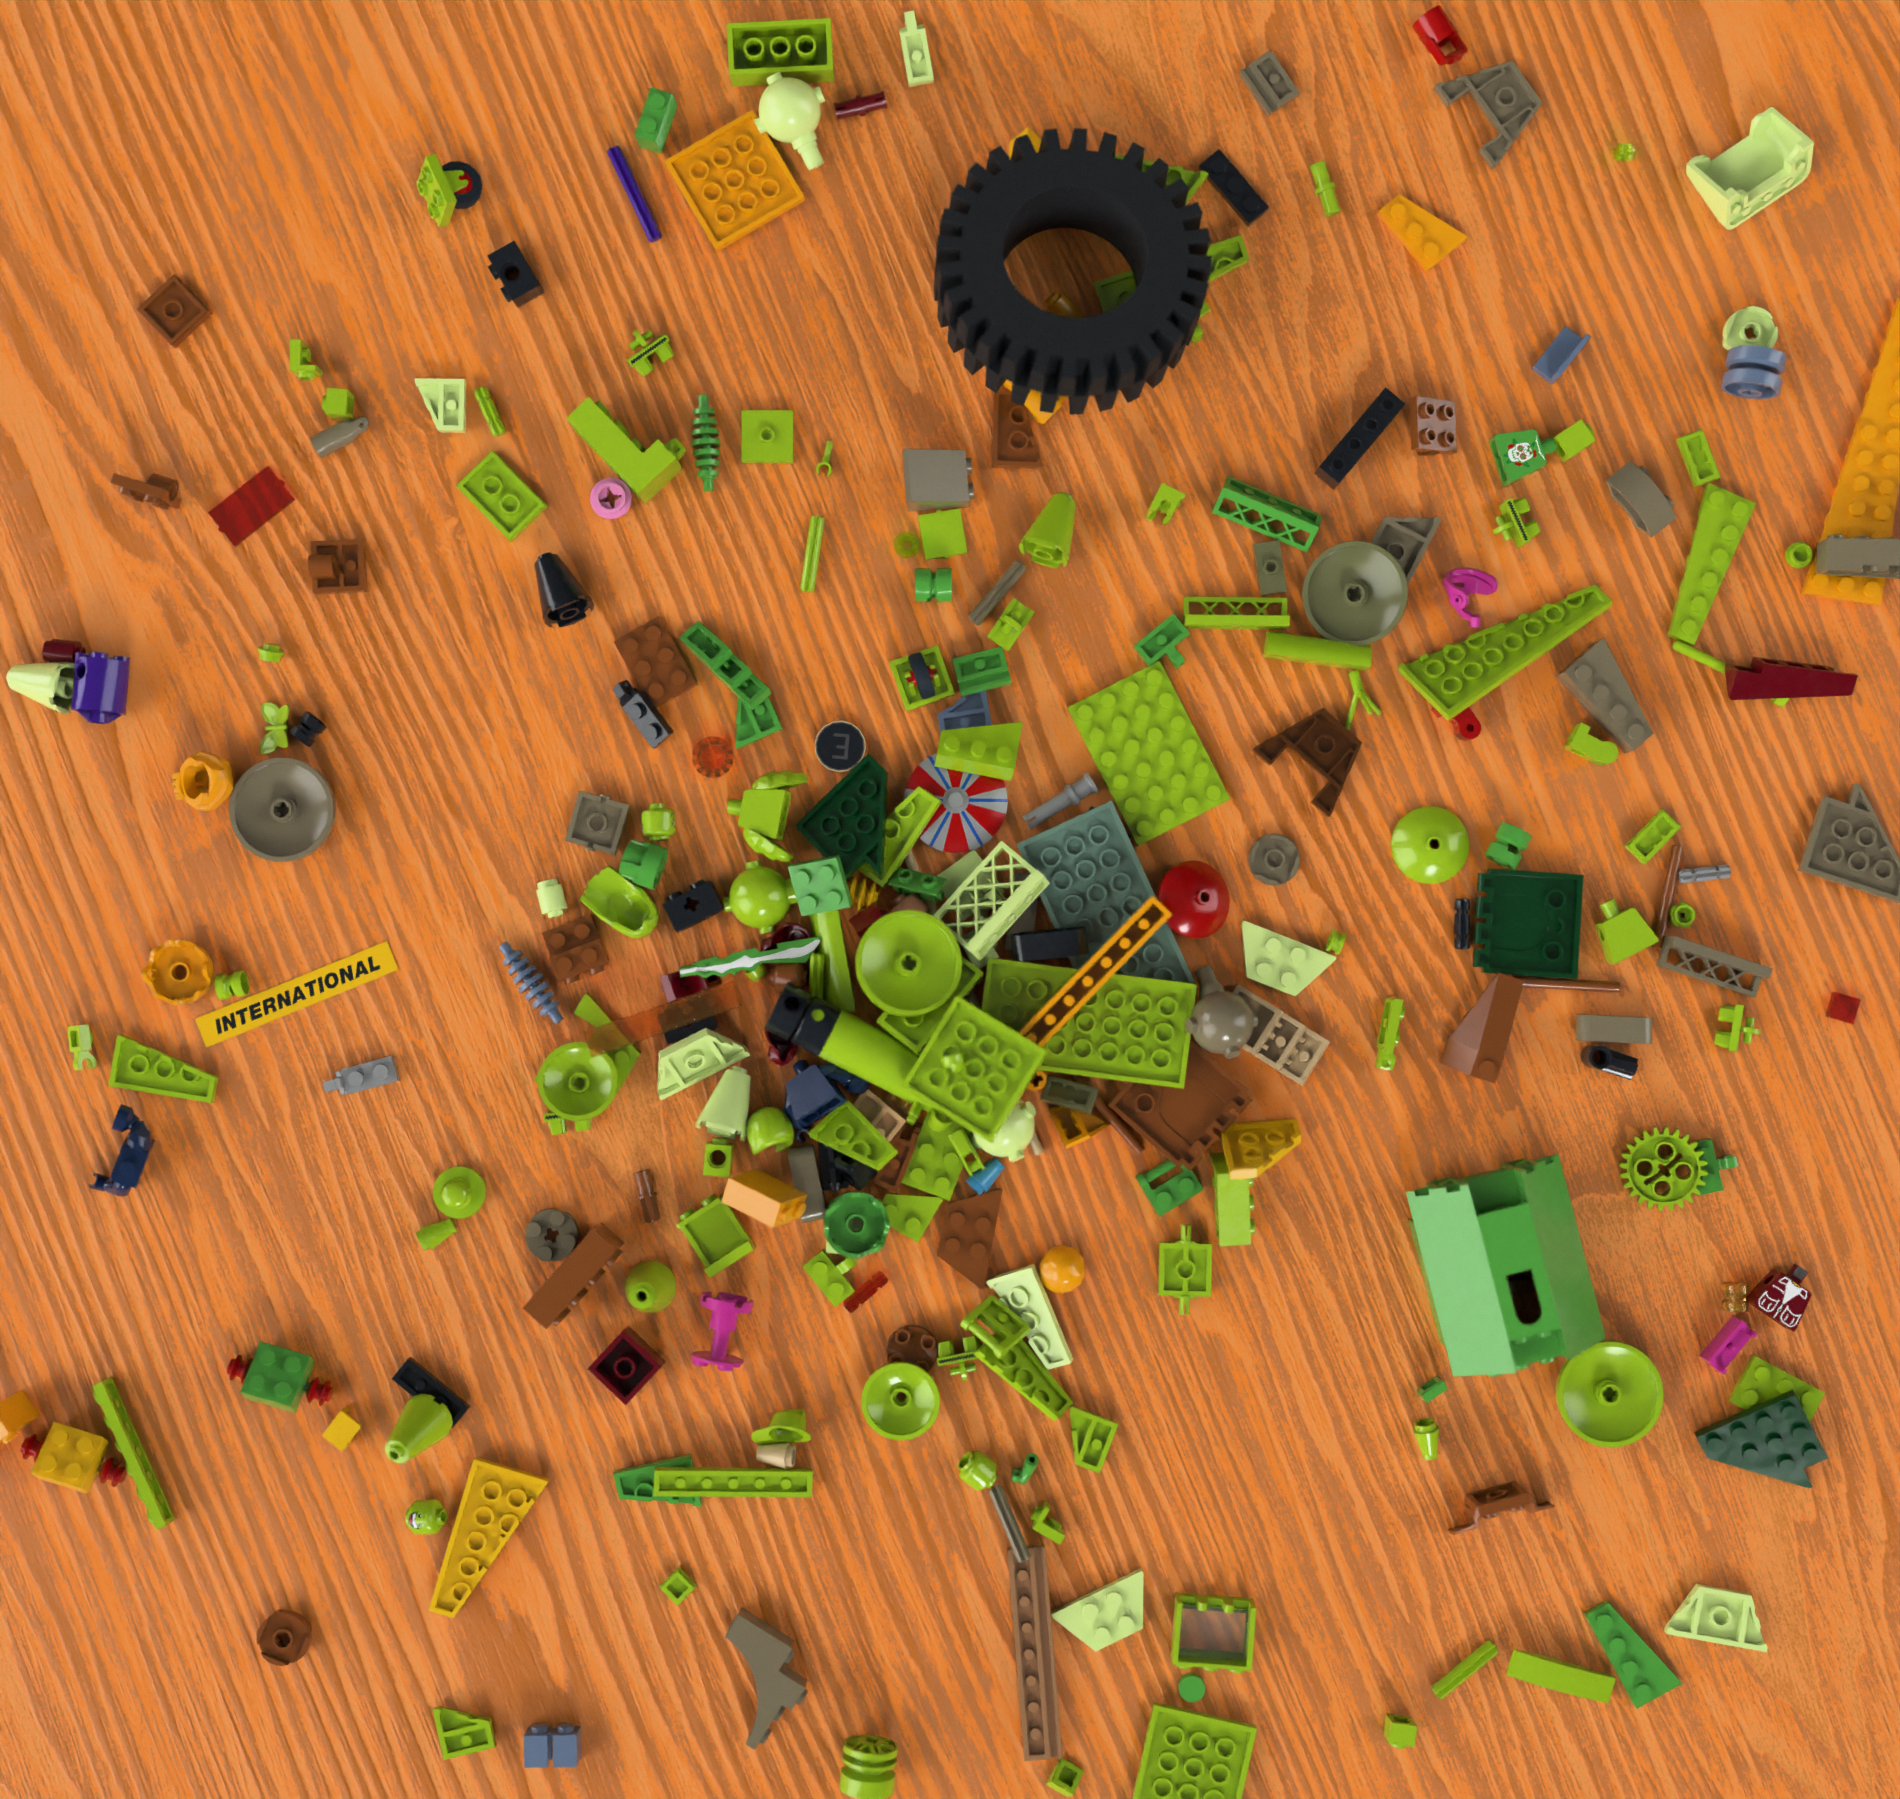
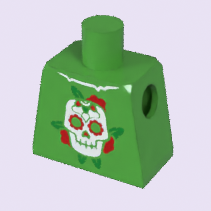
[1488,429,1556,488]

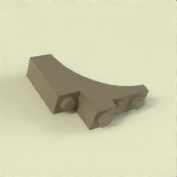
[725,1607,808,1750]

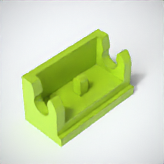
[1145,483,1186,525]

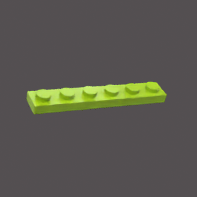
[92,1377,175,1530]
[653,1467,813,1497]

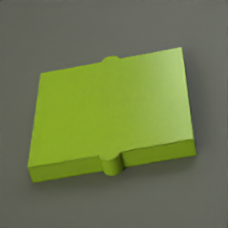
[918,508,968,560]

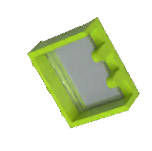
[1170,1593,1256,1673]

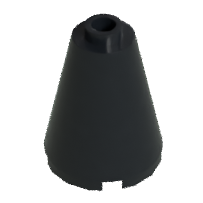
[535,552,594,628]

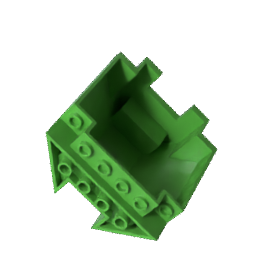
[1406,1154,1606,1377]

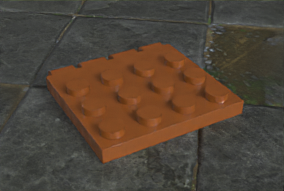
[1108,1039,1253,1171]

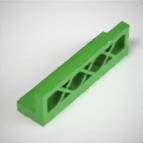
[1212,475,1323,552]

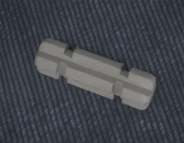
[1677,864,1731,884]

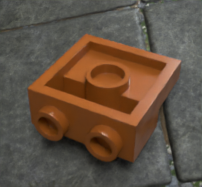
[542,915,610,984]

